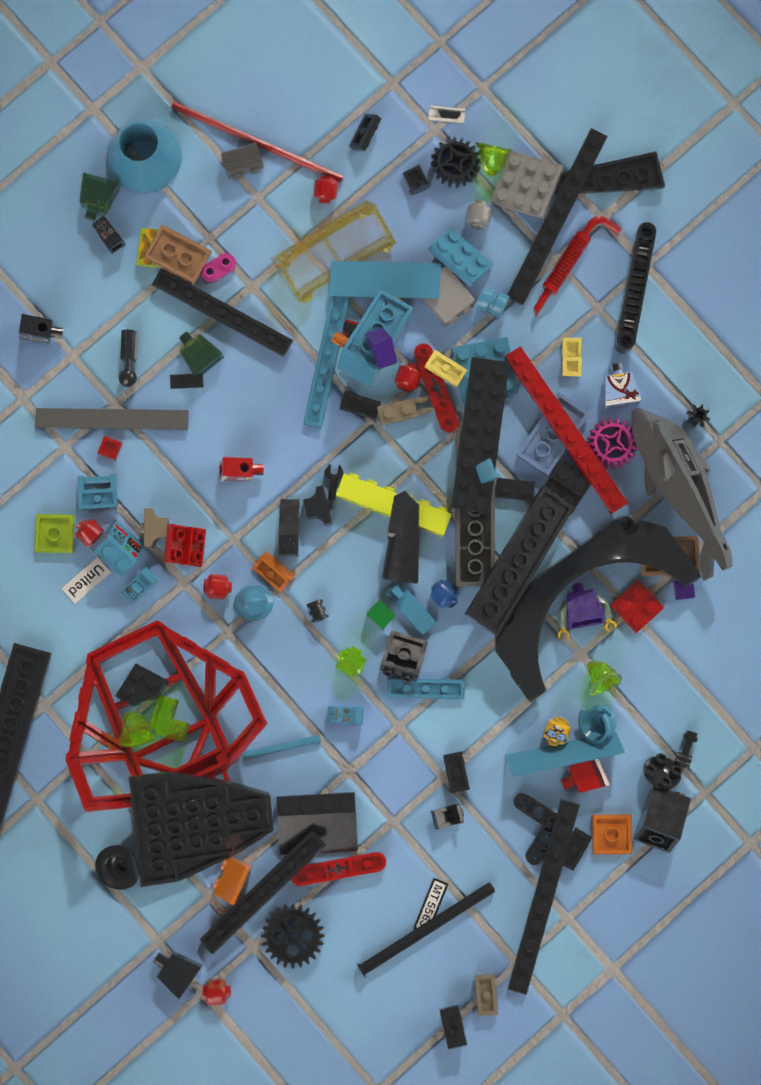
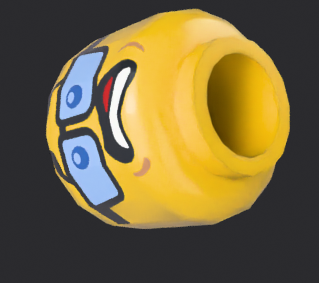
[543,716,571,747]

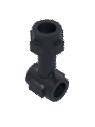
[674,730,698,768]

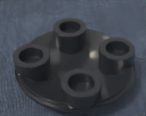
[643,753,682,789]

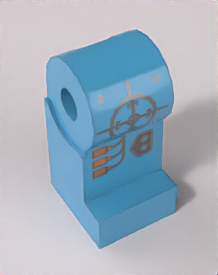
[327,706,364,725]

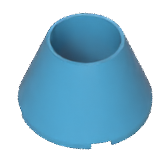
[107,120,182,193]

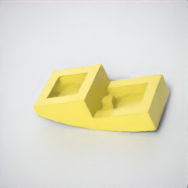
[562,337,582,376]

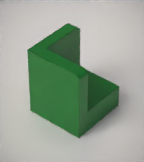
[366,600,395,630]

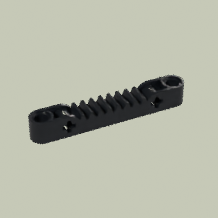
[614,222,656,354]

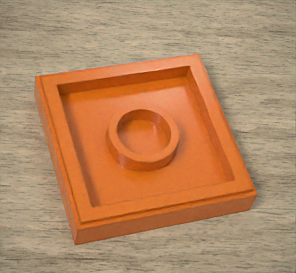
[592,814,632,854]

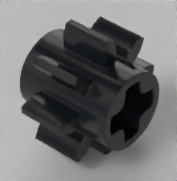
[686,404,710,428]

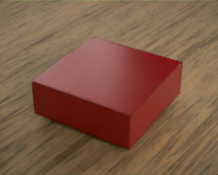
[97,436,123,461]

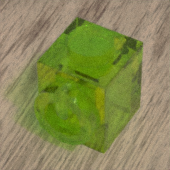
[336,646,367,677]

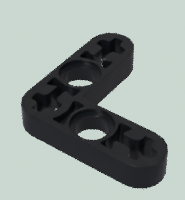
[513,793,557,865]

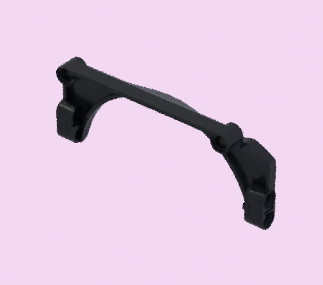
[494,516,701,703]

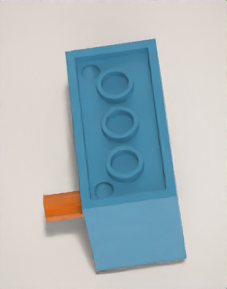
[331,289,413,388]

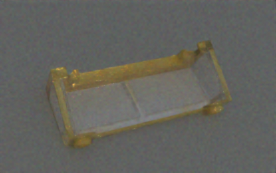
[271,200,396,303]

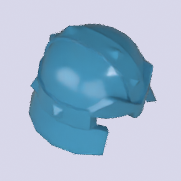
[578,704,617,744]

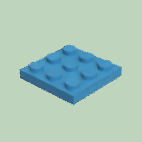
[452,337,519,404]

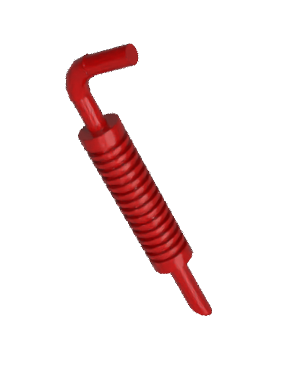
[534,216,622,317]

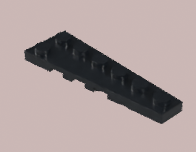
[554,151,665,195]

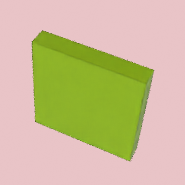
[34,514,75,554]

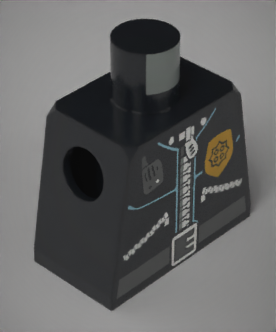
[19,314,63,343]

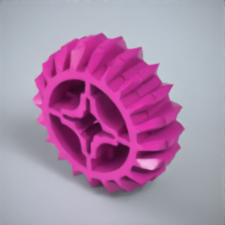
[587,418,638,470]

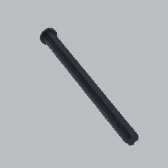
[357,882,495,977]

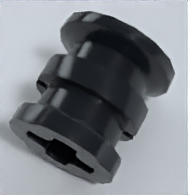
[306,599,329,623]

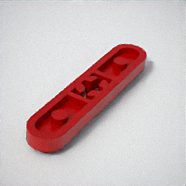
[414,343,459,433]
[291,852,386,886]

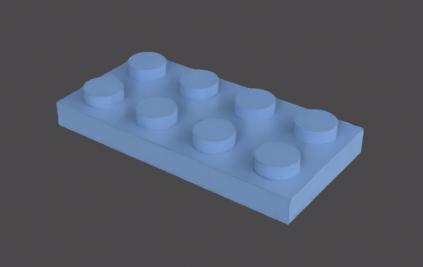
[516,392,590,476]

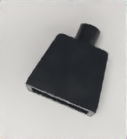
[153,951,203,999]

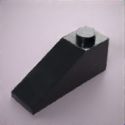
[278,499,300,557]

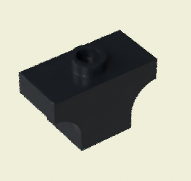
[303,485,333,526]
[439,1004,467,1050]

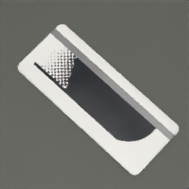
[428,106,465,123]

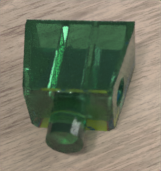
[79,172,120,221]
[179,332,224,380]

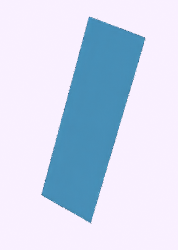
[328,261,442,299]
[505,731,625,777]

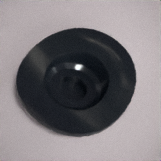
[95,845,139,890]

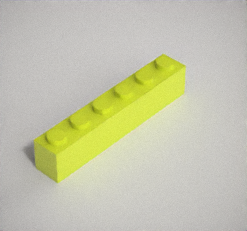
[336,472,452,537]

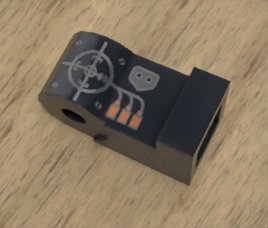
[92,216,126,254]

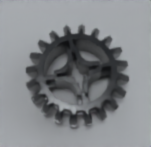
[430,137,481,188]

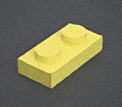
[425,350,467,387]

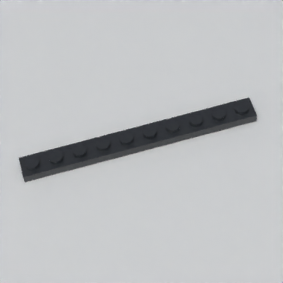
[507,128,608,306]
[508,799,580,995]

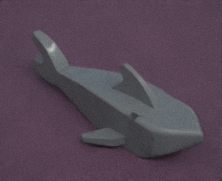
[631,408,733,581]

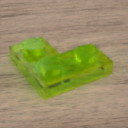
[147,695,190,743]

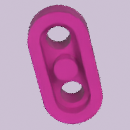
[201,253,236,283]

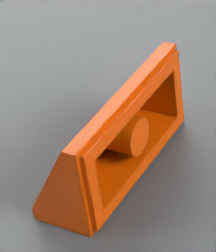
[252,551,295,593]

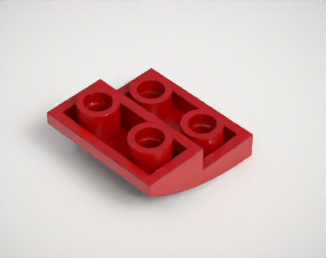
[163,524,206,567]

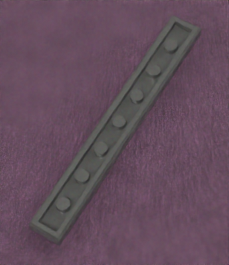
[35,408,189,430]

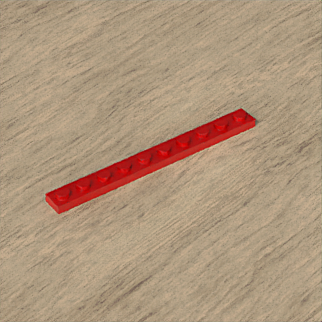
[504,346,628,515]

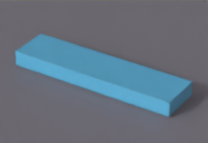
[387,678,465,699]

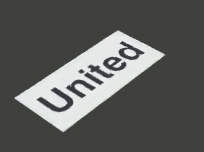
[61,557,111,604]

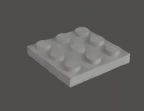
[491,151,564,219]

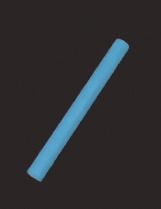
[244,735,321,759]

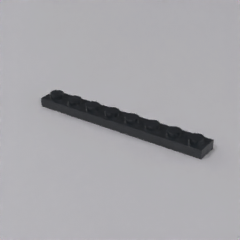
[152,268,293,357]
[199,831,327,954]

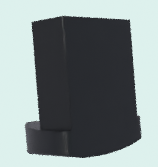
[403,165,431,195]

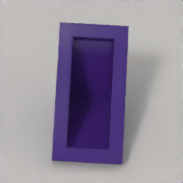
[364,327,397,369]

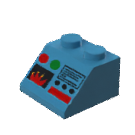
[90,520,144,577]

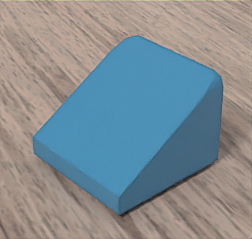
[476,459,497,484]

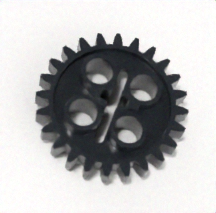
[261,903,325,969]

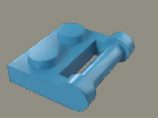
[78,474,118,510]

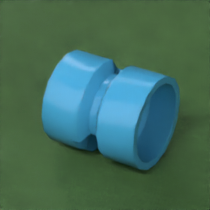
[476,286,510,319]

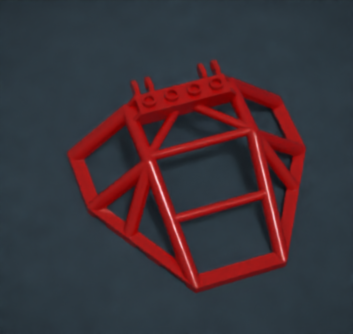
[65,620,268,812]

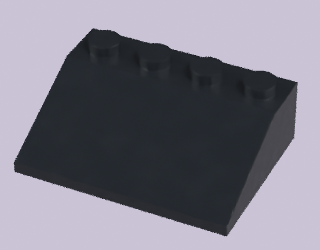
[276,792,358,855]

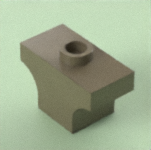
[141,508,170,548]

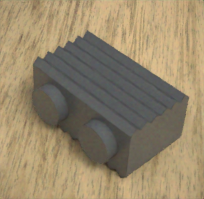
[221,143,264,180]

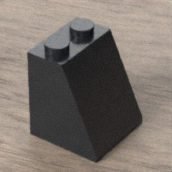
[633,786,691,853]

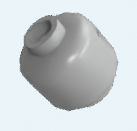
[466,200,492,230]

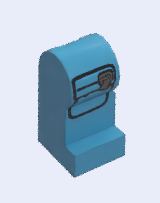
[122,567,160,604]

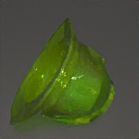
[475,142,513,176]
[587,660,622,696]
[118,711,156,747]

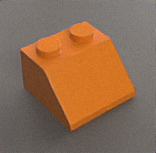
[212,857,252,905]

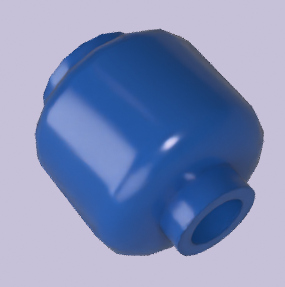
[430,580,459,609]

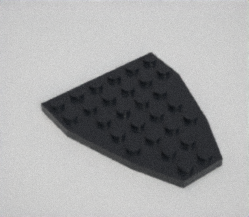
[128,771,273,887]

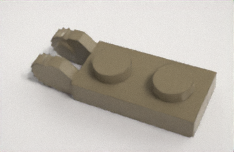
[376,396,432,426]

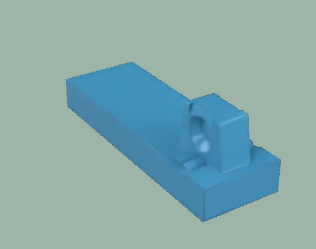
[384,581,437,635]

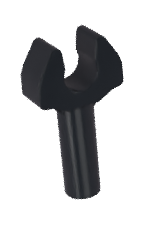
[324,464,344,500]

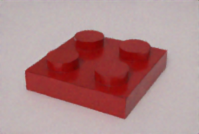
[610,579,665,634]

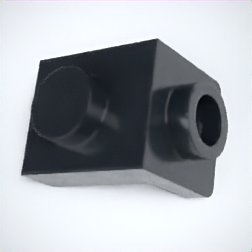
[431,804,464,830]

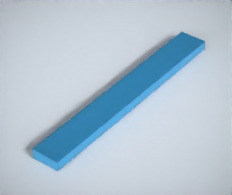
[303,296,351,428]

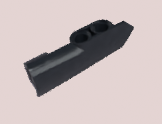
[382,490,419,584]

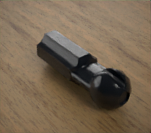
[119,329,138,387]

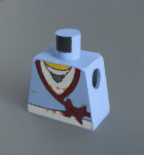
[603,363,642,409]

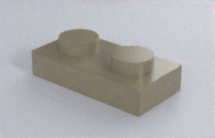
[475,973,498,1016]

